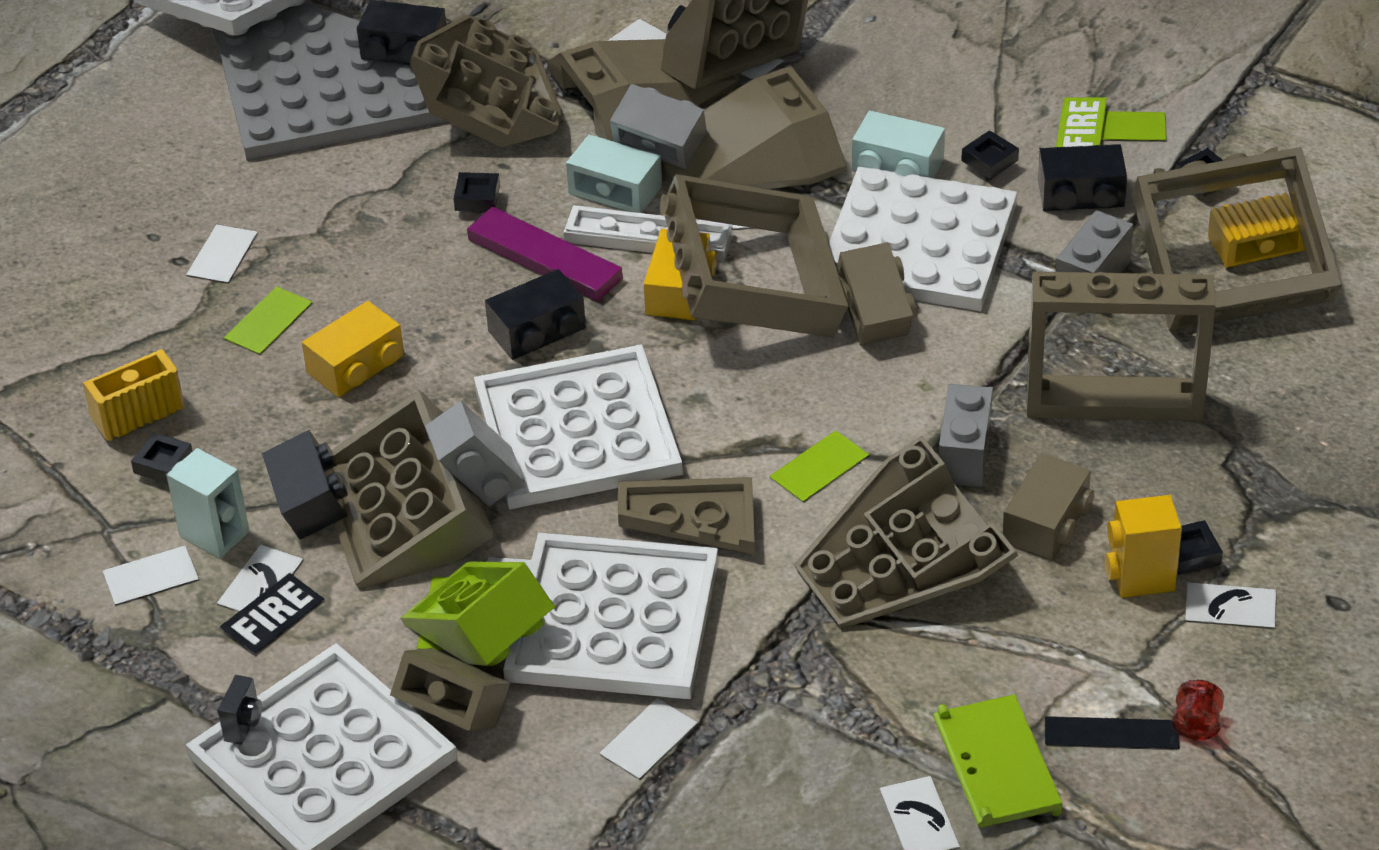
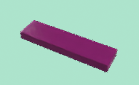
[467,206,623,302]

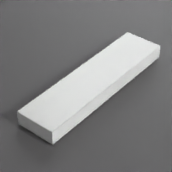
[563,205,733,262]

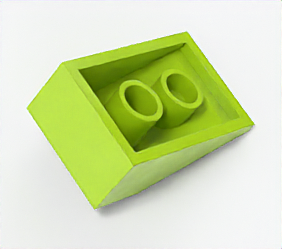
[400,562,555,666]

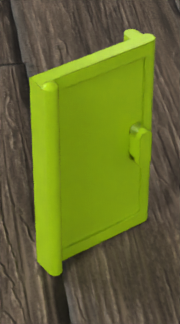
[933,694,1063,828]

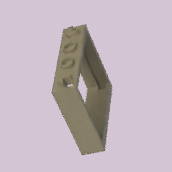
[1132,147,1342,331]
[660,174,848,338]
[1027,271,1216,421]

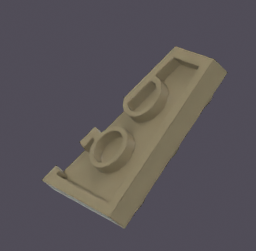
[618,477,755,555]

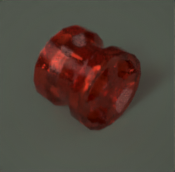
[1172,679,1225,740]

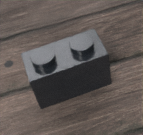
[356,0,447,65]
[1038,144,1127,211]
[485,269,586,360]
[262,430,348,540]

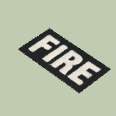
[220,573,324,654]

